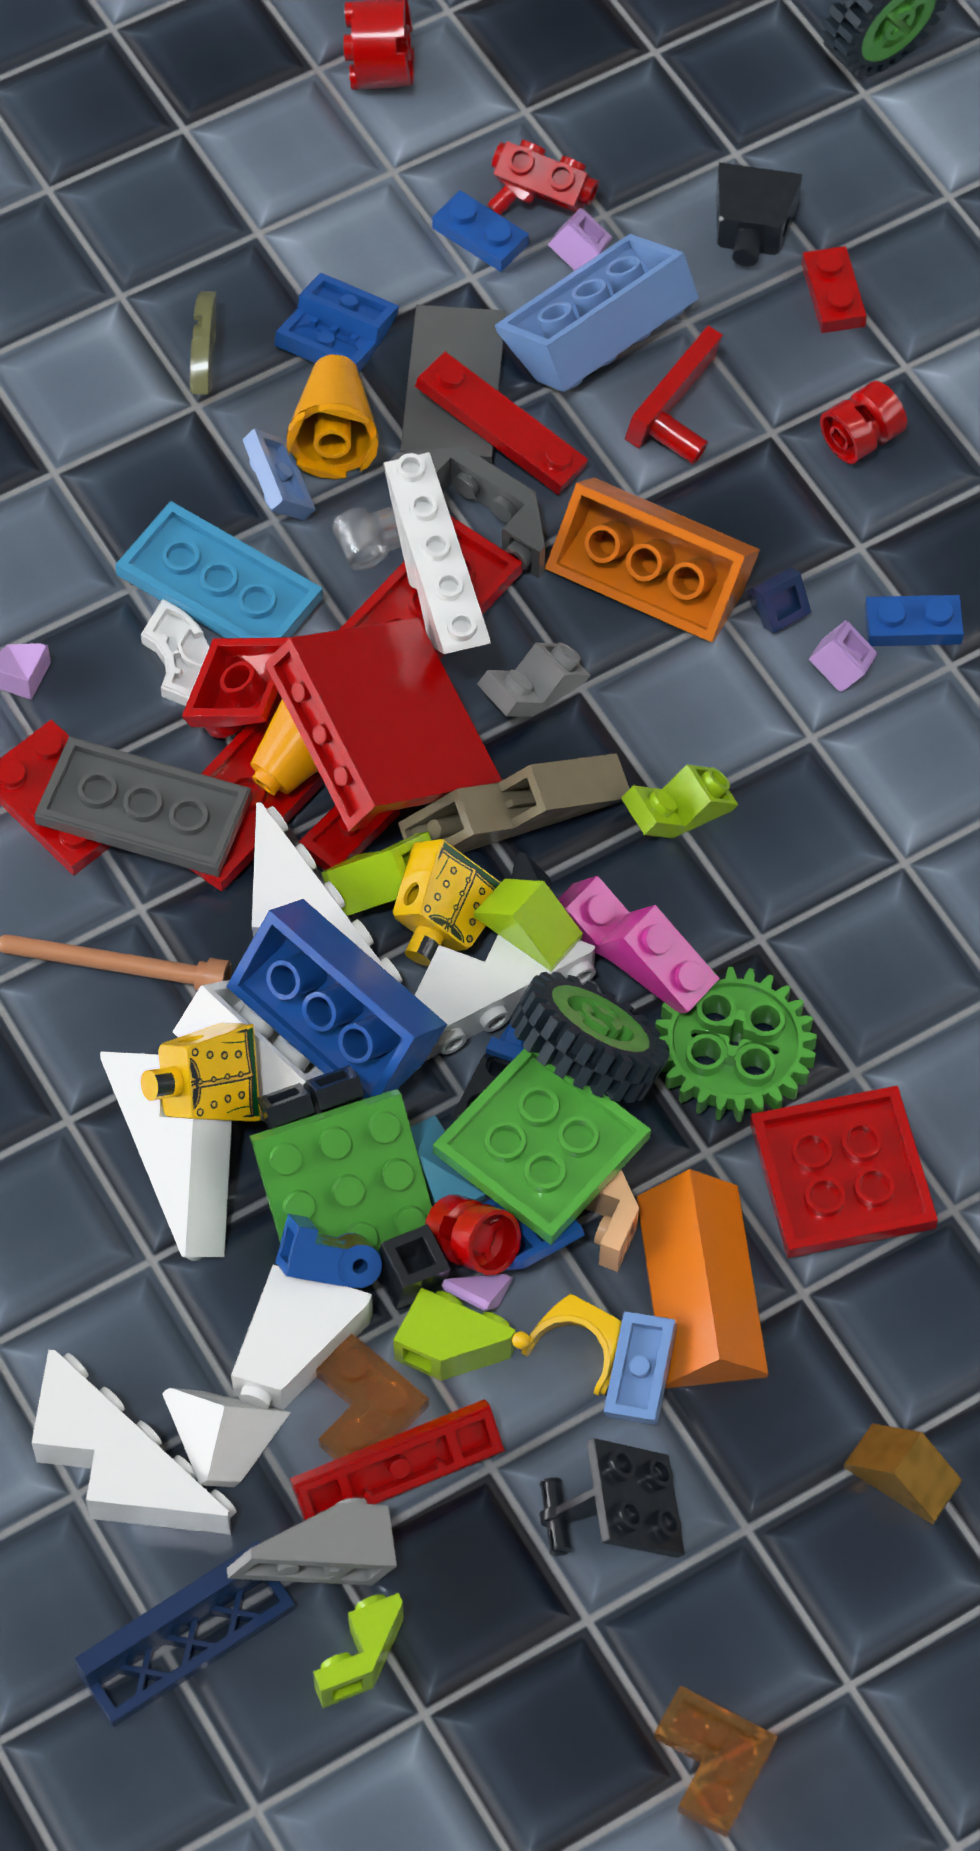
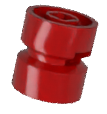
[820,381,907,464]
[425,1194,521,1275]

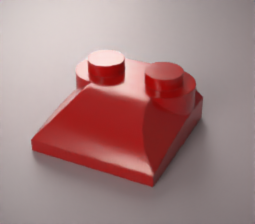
[182,637,289,738]

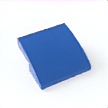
[274,272,399,372]

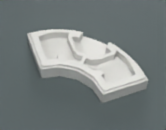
[141,599,209,706]

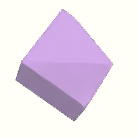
[548,208,612,271]
[809,620,877,692]
[0,643,51,700]

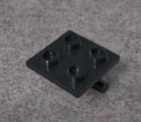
[539,1438,685,1558]

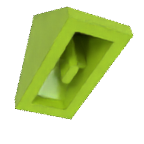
[474,879,583,972]

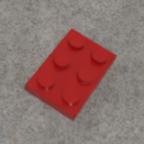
[0,719,112,876]

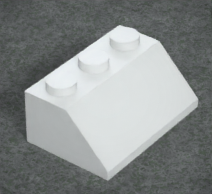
[173,980,324,1123]

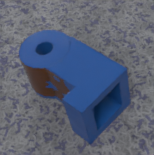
[275,1213,382,1288]

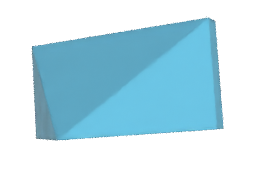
[410,1115,485,1207]

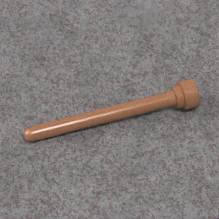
[0,934,232,990]

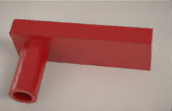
[624,325,723,464]

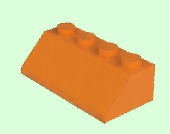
[545,477,760,643]

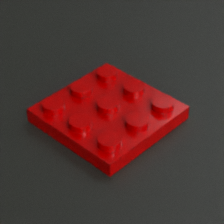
[750,1085,938,1258]

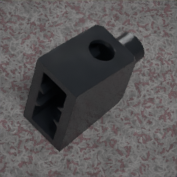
[716,162,803,267]

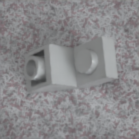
[477,642,591,717]

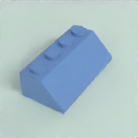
[494,234,699,392]

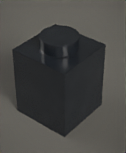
[378,1224,450,1310]

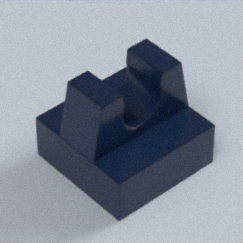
[747,567,811,634]

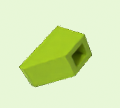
[393,1287,515,1381]

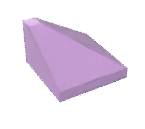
[442,1274,513,1311]

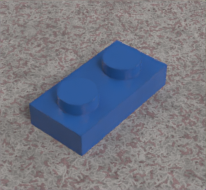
[432,190,529,272]
[864,595,964,646]

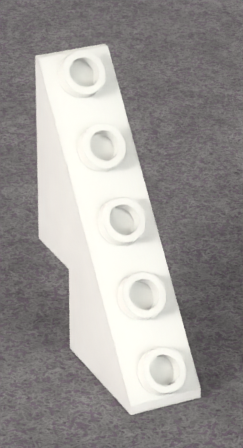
[383,452,491,654]
[252,803,402,983]
[415,935,596,1071]
[100,1052,232,1261]
[32,1350,236,1534]

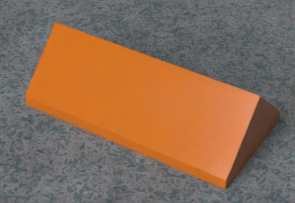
[636,1169,768,1389]

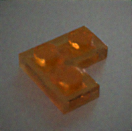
[316,1333,429,1460]
[654,1685,778,1838]

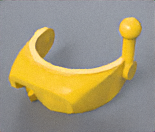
[512,1294,622,1396]

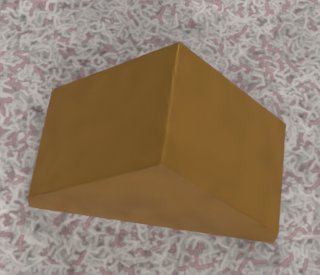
[843,1423,962,1524]

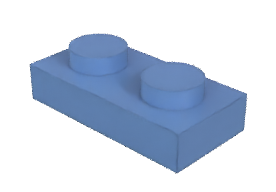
[243,429,316,521]
[604,1311,678,1426]

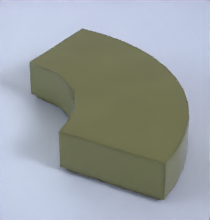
[190,291,217,395]

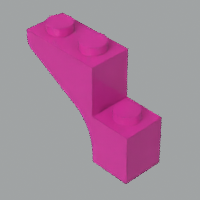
[558,876,720,1013]

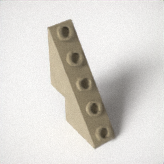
[398,753,630,853]

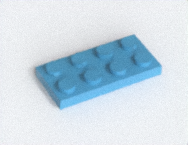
[115,501,323,638]

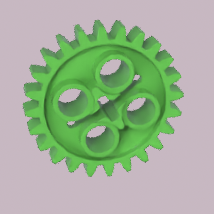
[655,967,817,1122]

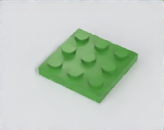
[433,1048,651,1245]
[250,1089,432,1252]

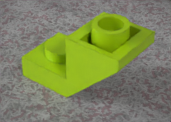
[621,764,738,838]
[321,832,431,916]
[313,1593,404,1708]

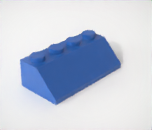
[226,899,447,1099]

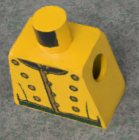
[393,839,501,966]
[141,1022,261,1121]

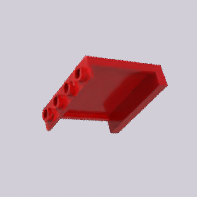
[264,618,502,831]

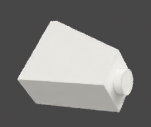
[231,1265,373,1410]

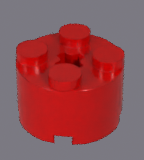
[343,0,415,90]

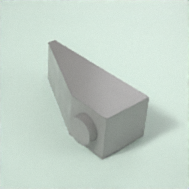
[227,1498,397,1586]

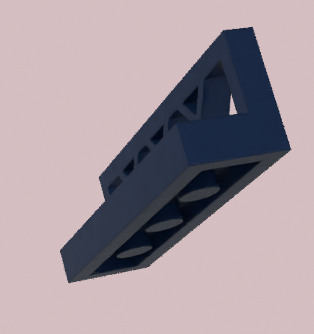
[74,1540,296,1728]

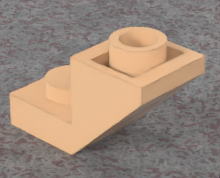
[585,1169,639,1272]

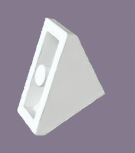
[162,1388,291,1488]

